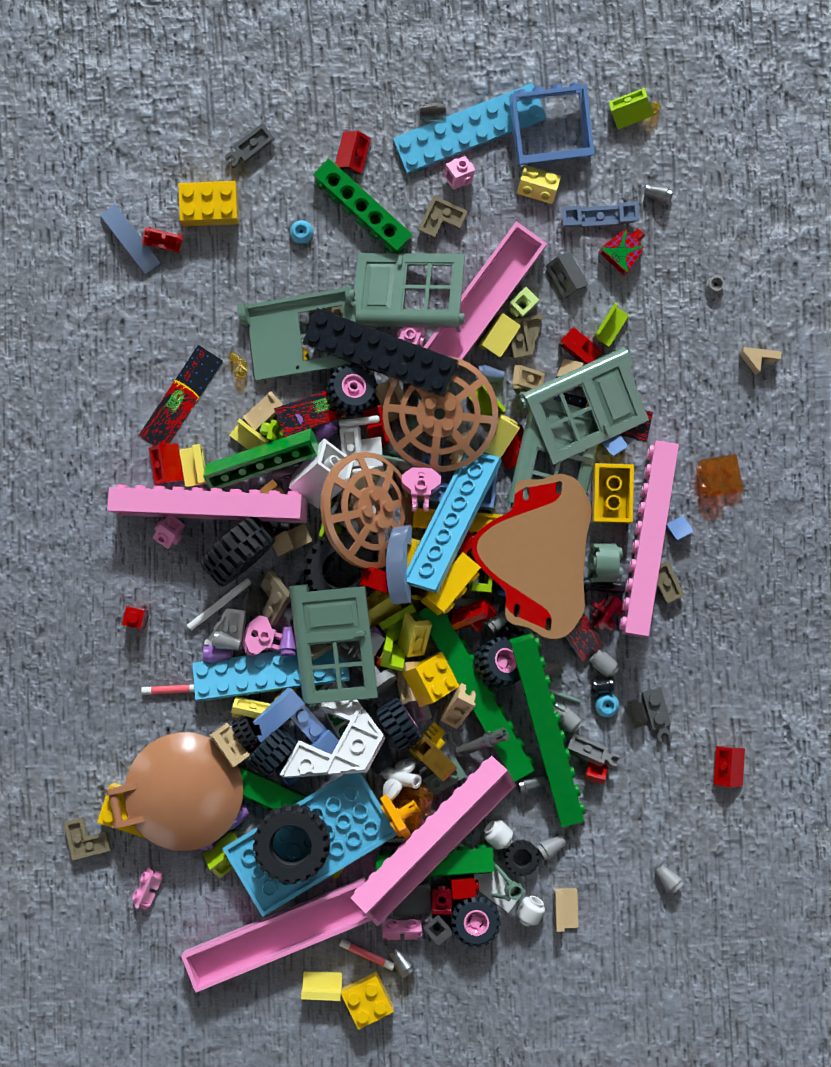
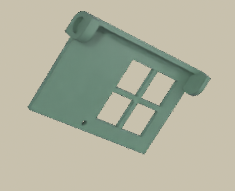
[354,253,465,332]
[237,284,356,381]
[519,347,649,465]
[504,398,598,507]
[289,585,378,707]

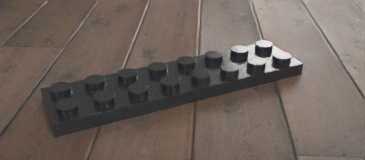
[302,308,459,397]

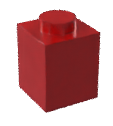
[359,567,388,594]
[122,606,149,629]
[451,875,479,899]

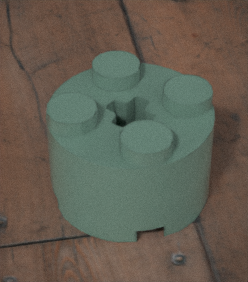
[587,544,623,582]

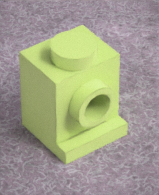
[509,287,539,318]

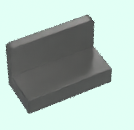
[545,253,588,298]

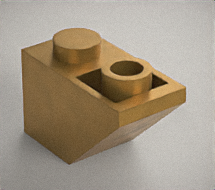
[412,736,457,782]

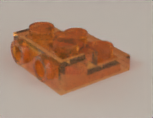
[696,454,744,499]
[391,785,434,831]

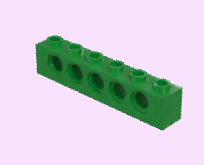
[313,158,412,253]

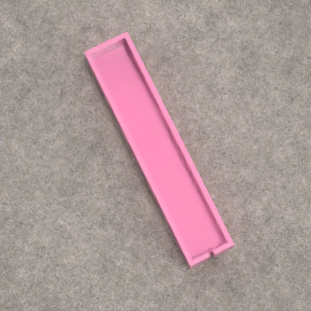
[424,221,547,393]
[619,440,679,638]
[107,484,308,523]
[351,756,516,927]
[181,877,371,993]

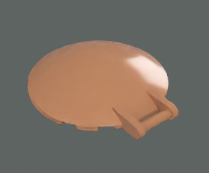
[106,732,243,851]

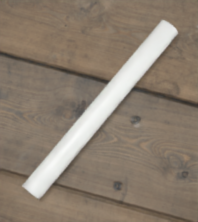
[187,578,252,631]

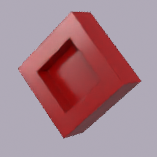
[585,762,607,785]

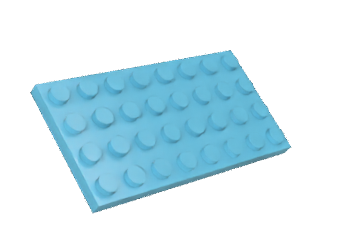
[222,773,397,917]

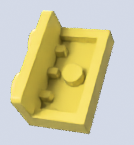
[517,165,561,204]

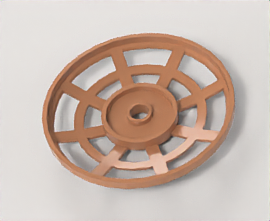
[383,356,498,472]
[320,452,414,569]

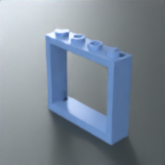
[509,83,595,166]

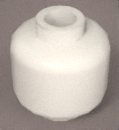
[484,820,513,850]
[516,896,545,926]

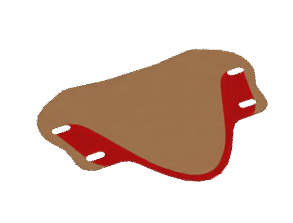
[471,474,592,639]

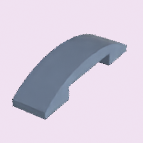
[562,202,639,228]
[100,204,161,275]
[386,525,412,605]

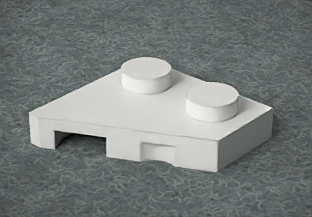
[204,608,247,649]

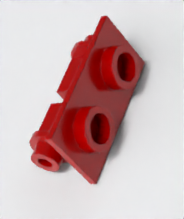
[142,226,183,253]

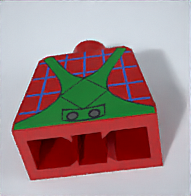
[598,228,645,277]

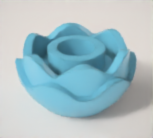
[290,220,314,244]
[595,693,619,718]

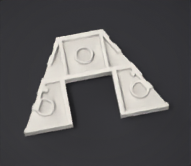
[280,682,385,778]

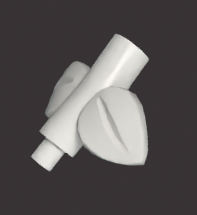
[380,757,421,801]

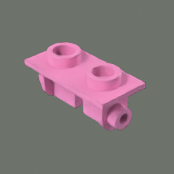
[132,866,163,910]
[383,919,422,940]

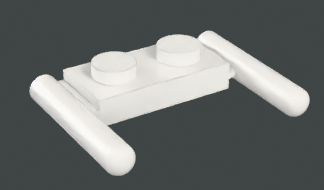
[339,416,385,477]

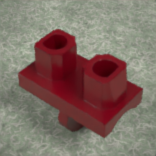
[591,595,624,632]

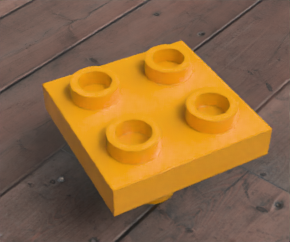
[380,794,420,841]

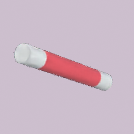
[141,684,195,695]
[339,939,394,971]

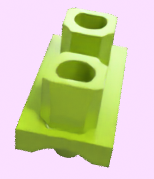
[260,420,293,441]

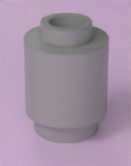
[589,650,619,677]
[555,705,581,733]

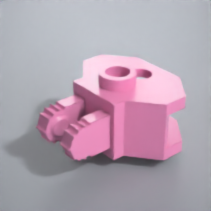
[402,467,441,512]
[242,615,282,657]

